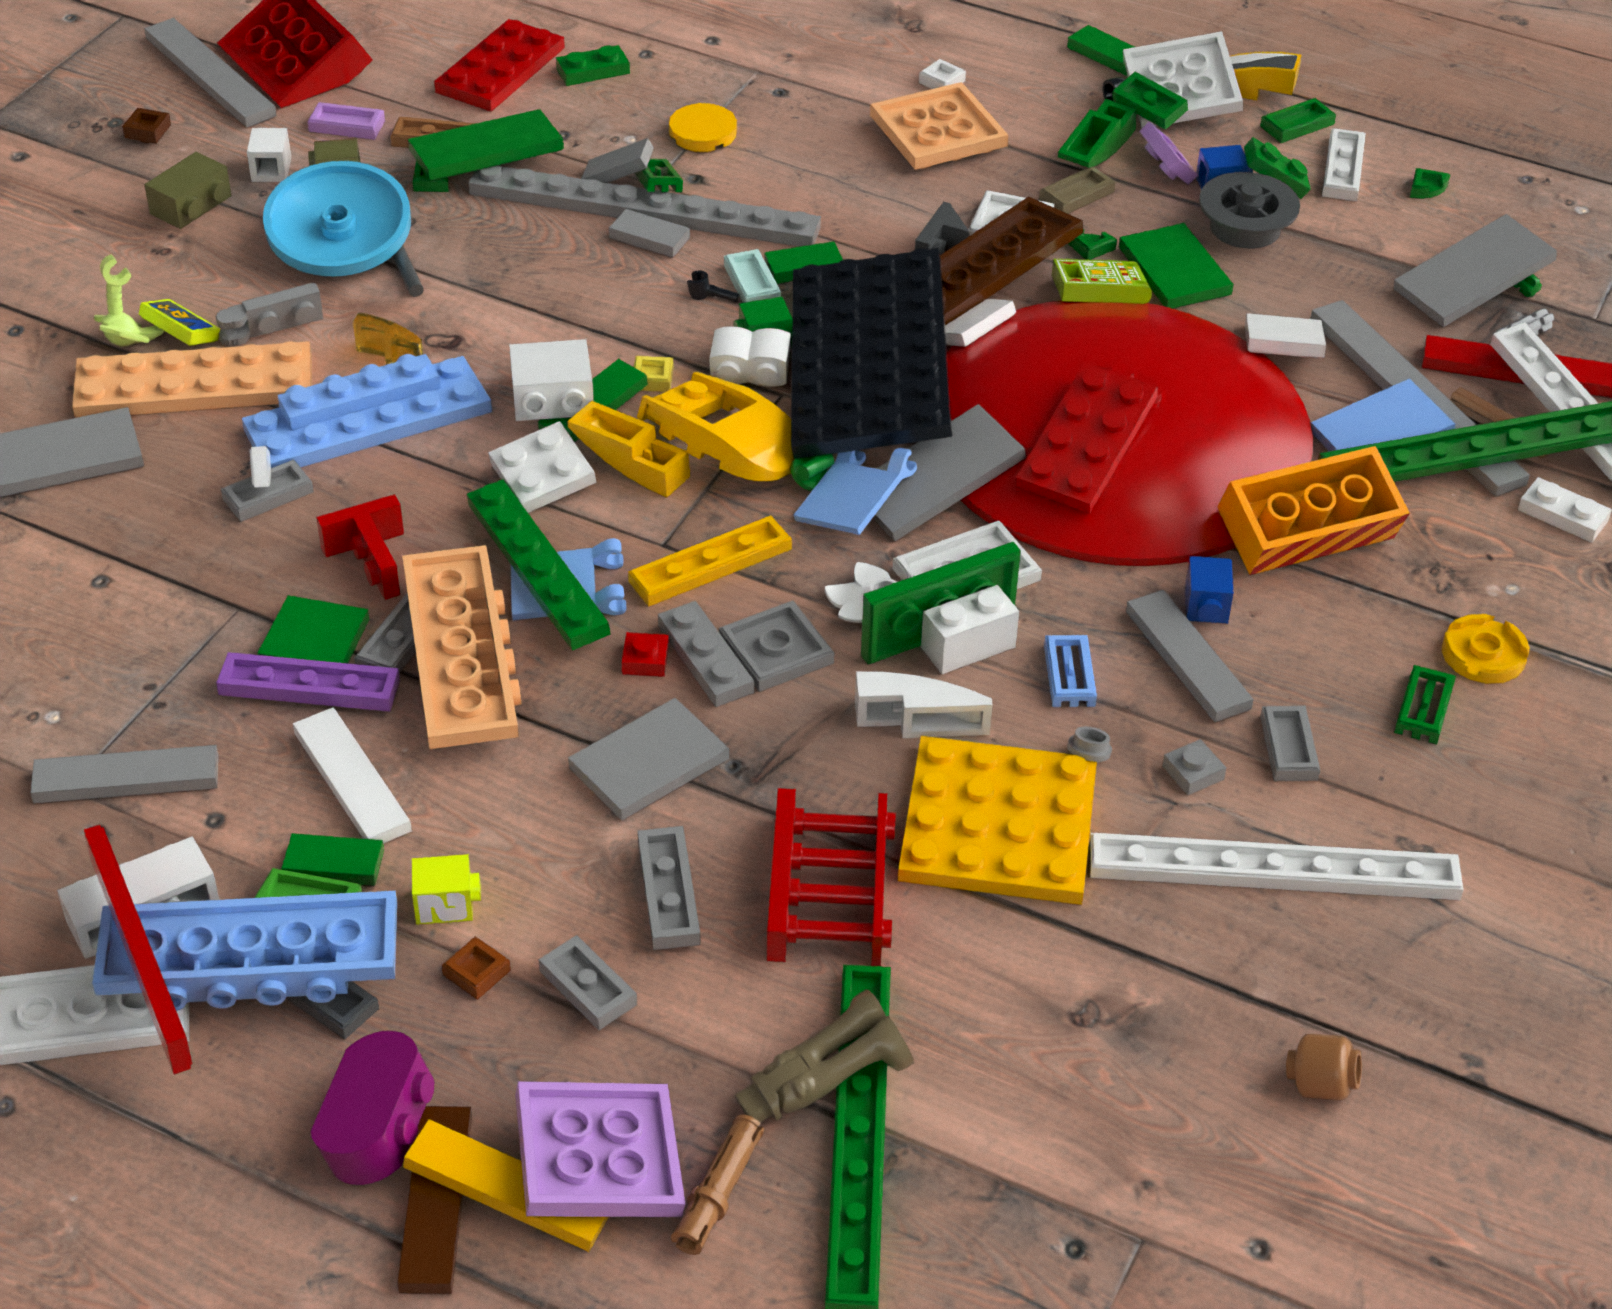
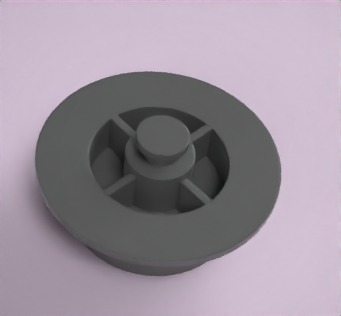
[1199,172,1300,249]

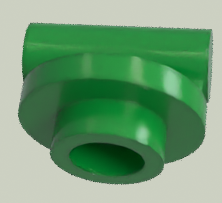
[790,454,834,491]

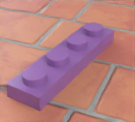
[216,652,400,712]

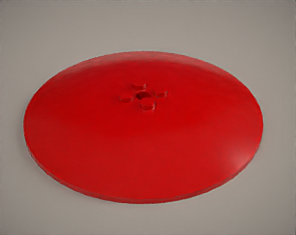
[947,300,1313,566]

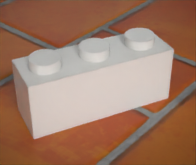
[57,836,219,959]

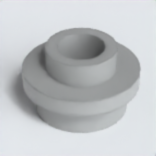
[1067,727,1112,764]

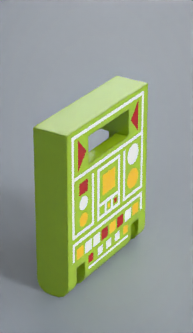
[1051,259,1152,304]

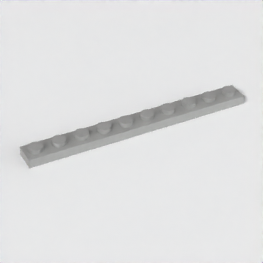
[468,165,821,247]

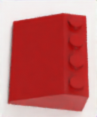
[217,0,373,108]

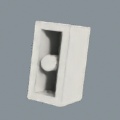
[921,585,1019,674]

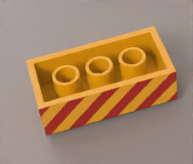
[1217,446,1410,575]

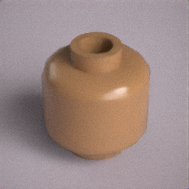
[1286,1034,1362,1101]

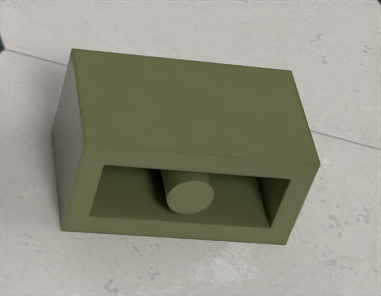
[144,152,232,229]

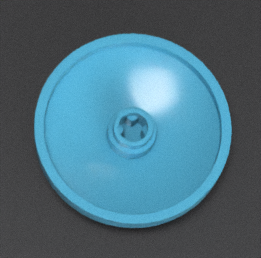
[263,161,411,277]

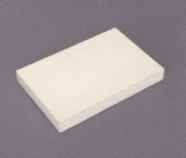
[892,521,1042,589]

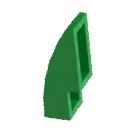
[1058,99,1136,168]

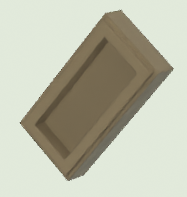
[1039,167,1116,214]

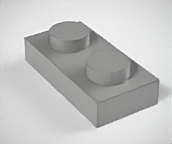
[538,935,637,1030]

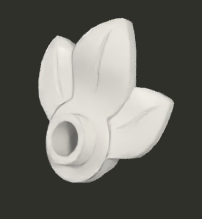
[825,562,897,623]

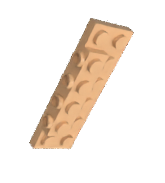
[402,545,521,749]

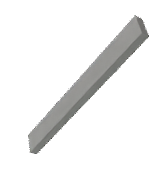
[1310,300,1530,497]

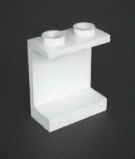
[509,339,594,421]

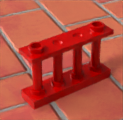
[767,788,896,966]

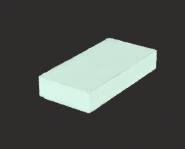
[724,249,781,303]

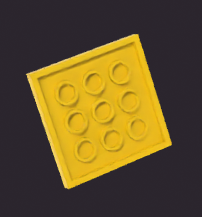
[898,736,1097,905]

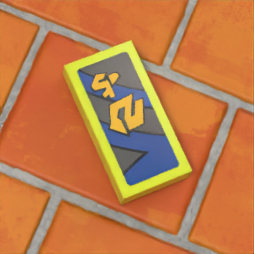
[139,299,220,346]

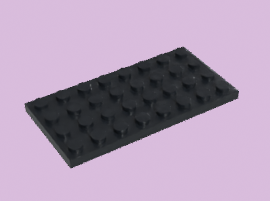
[791,248,952,459]

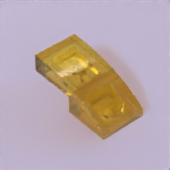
[353,312,423,365]

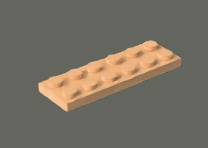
[72,341,312,418]

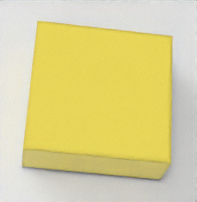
[634,356,674,392]

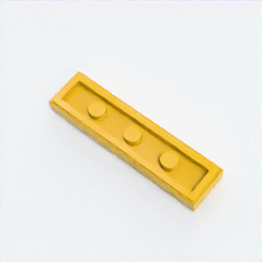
[628,515,792,607]
[403,1119,609,1252]

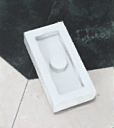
[1518,477,1612,543]

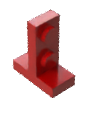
[316,494,404,600]

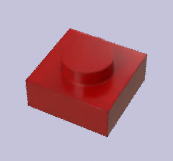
[621,632,669,677]

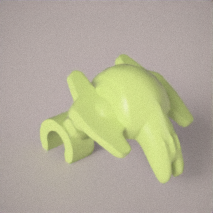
[94,254,164,347]

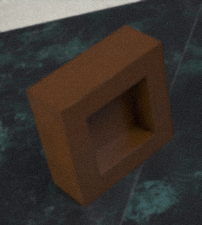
[122,108,171,144]

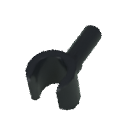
[687,270,740,302]

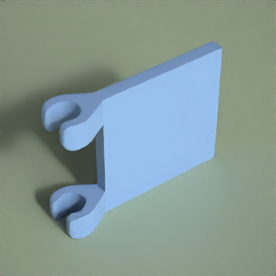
[793,448,917,535]
[511,538,627,621]

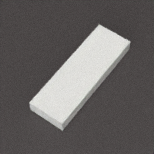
[1322,128,1366,201]

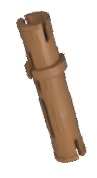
[671,1114,764,1255]

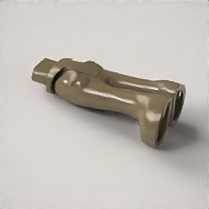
[735,989,914,1123]

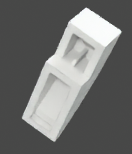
[855,671,993,738]

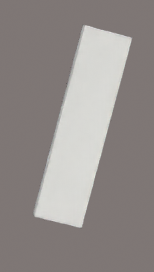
[293,707,412,844]

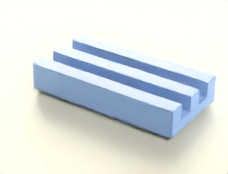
[1044,635,1097,707]

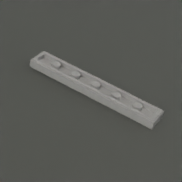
[144,18,276,128]

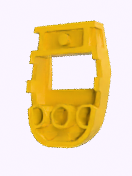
[637,372,794,481]

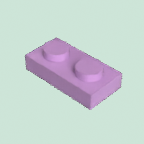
[1139,122,1198,185]

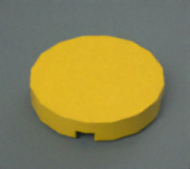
[669,103,737,152]
[1441,614,1530,684]

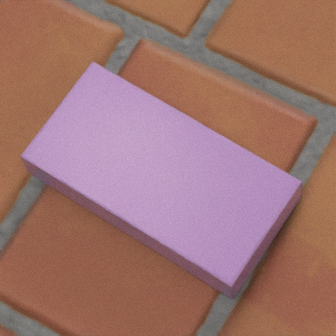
[307,102,385,140]

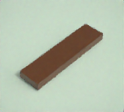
[397,1106,472,1294]

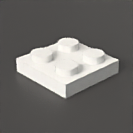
[488,421,597,513]

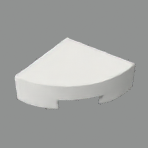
[250,446,271,488]

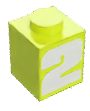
[412,854,481,925]

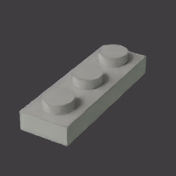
[658,601,754,707]
[637,826,700,950]

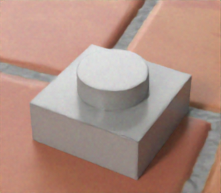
[1162,739,1226,795]

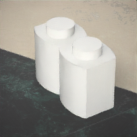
[709,327,791,387]

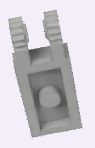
[216,283,323,347]

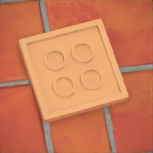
[870,82,1008,170]

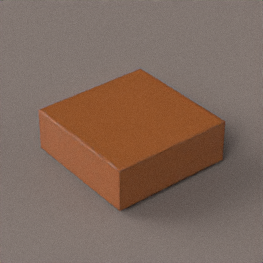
[442,936,511,1000]

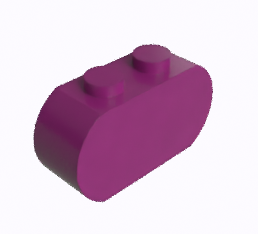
[310,1031,435,1185]

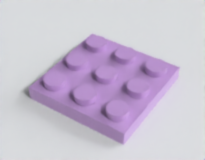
[515,1081,685,1217]

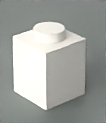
[247,128,291,182]

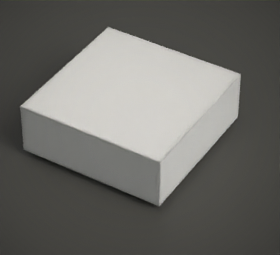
[919,59,966,89]

